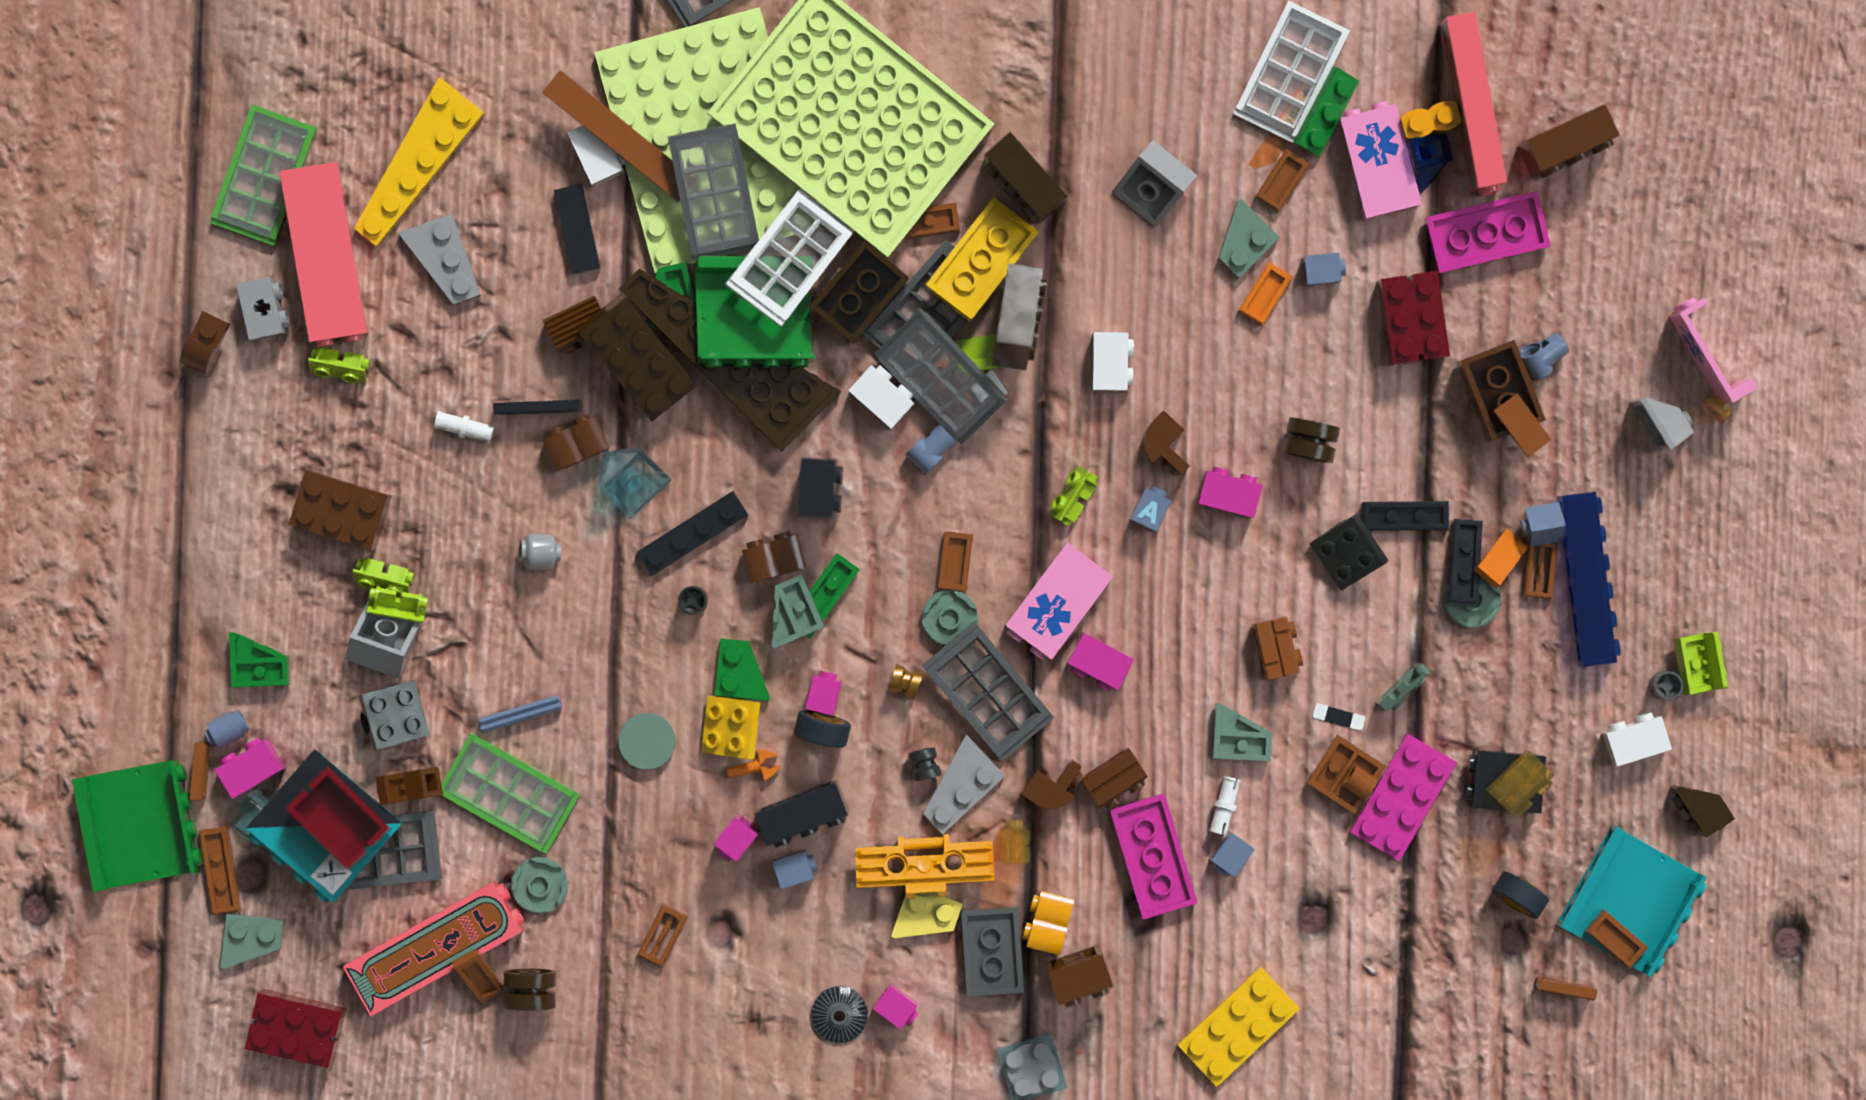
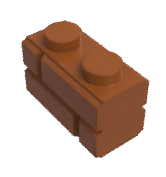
[1252,616,1303,680]

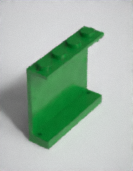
[694,256,816,369]
[72,759,203,892]

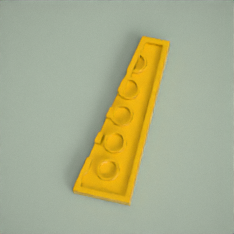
[354,77,485,247]

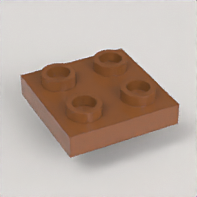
[1306,735,1386,814]

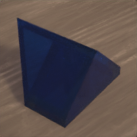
[1406,133,1453,195]

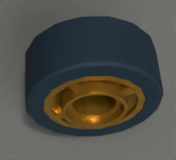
[794,710,851,748]
[1492,871,1549,919]

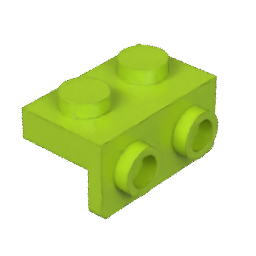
[1673,632,1728,695]

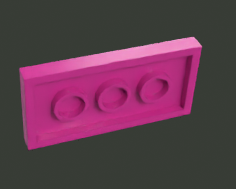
[1425,191,1551,274]
[1349,733,1457,861]
[1110,793,1198,920]

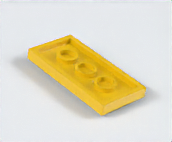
[925,197,1039,322]
[1177,966,1300,1087]

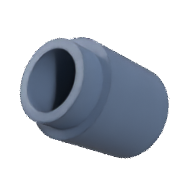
[204,710,250,748]

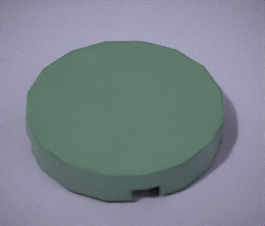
[1443,576,1501,628]
[922,590,978,646]
[619,713,676,770]
[511,856,569,914]

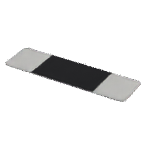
[1313,703,1365,731]

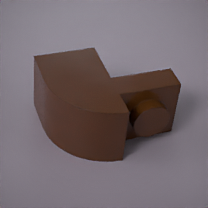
[180,311,230,377]
[1143,410,1190,475]
[1020,759,1083,809]
[375,767,443,805]

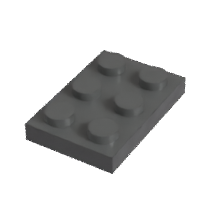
[961,906,1024,997]

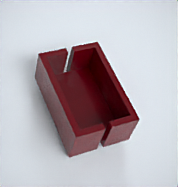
[1377,271,1450,366]
[286,767,391,871]
[245,989,347,1068]

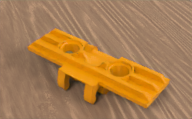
[855,834,995,899]

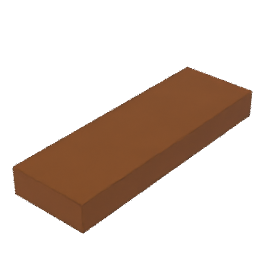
[902,203,960,240]
[198,826,242,915]

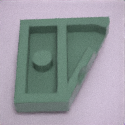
[1218,199,1280,279]
[772,574,825,649]
[1375,662,1430,712]
[1212,703,1272,761]
[220,913,285,969]

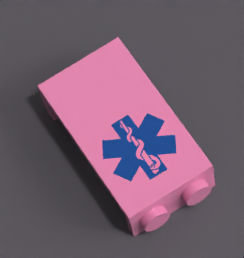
[1338,101,1422,221]
[1668,297,1758,405]
[1005,542,1113,660]

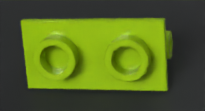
[308,347,370,384]
[1049,465,1099,527]
[353,557,414,597]
[366,586,428,623]

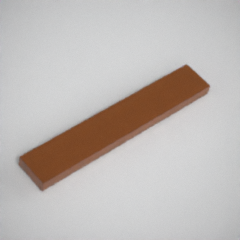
[542,70,696,202]

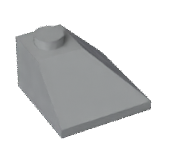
[1630,397,1694,451]

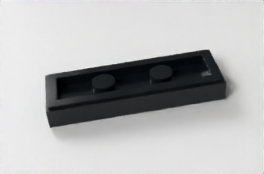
[554,184,601,274]
[493,400,582,415]
[1362,501,1449,530]
[1448,518,1483,607]

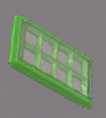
[210,104,317,246]
[441,732,580,854]

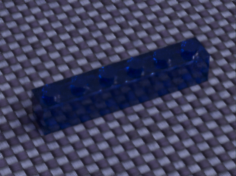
[1557,492,1621,667]

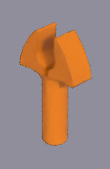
[726,749,781,781]

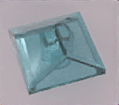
[597,447,672,519]

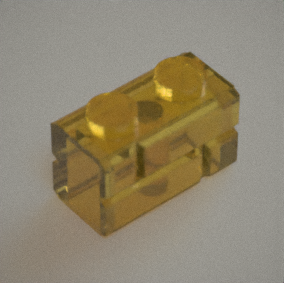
[1486,750,1554,816]
[999,819,1030,864]

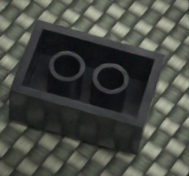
[798,458,843,518]
[755,779,849,848]

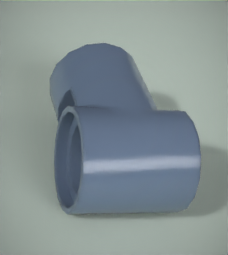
[1519,332,1569,381]
[905,424,957,475]

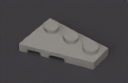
[398,214,481,305]
[923,734,1005,834]

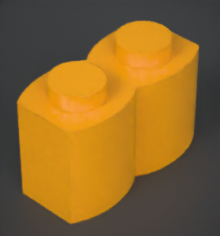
[1400,101,1462,142]
[1022,890,1074,955]

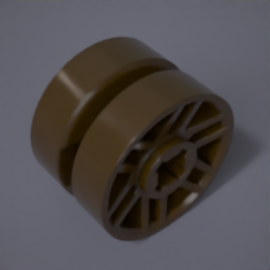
[1282,417,1341,463]
[503,968,556,1011]

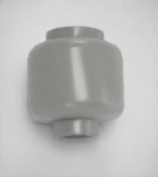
[518,533,561,571]

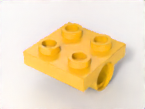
[701,696,761,760]

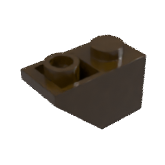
[1670,785,1735,838]

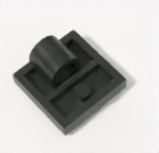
[1309,513,1389,591]
[358,680,430,751]

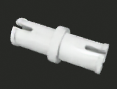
[434,411,494,443]
[1209,776,1241,836]

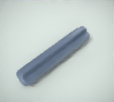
[479,695,562,733]

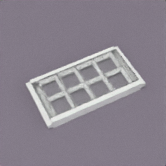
[1233,0,1350,144]
[726,188,854,327]

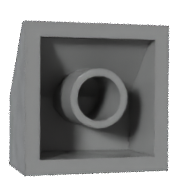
[1112,140,1198,227]
[345,600,422,679]

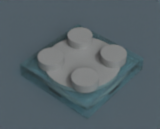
[997,1032,1068,1100]

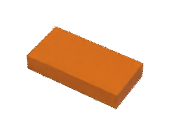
[1238,262,1293,326]
[1474,528,1528,589]

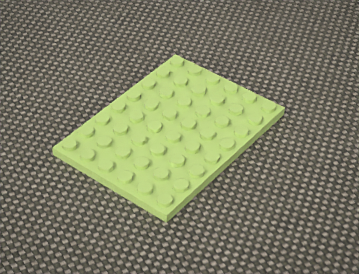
[708,0,994,258]
[594,7,821,274]

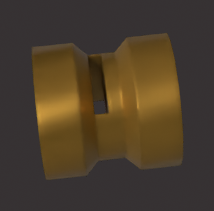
[887,664,923,700]

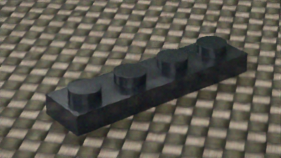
[637,491,749,576]

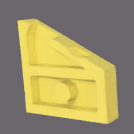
[891,892,963,938]

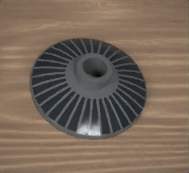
[811,986,868,1043]

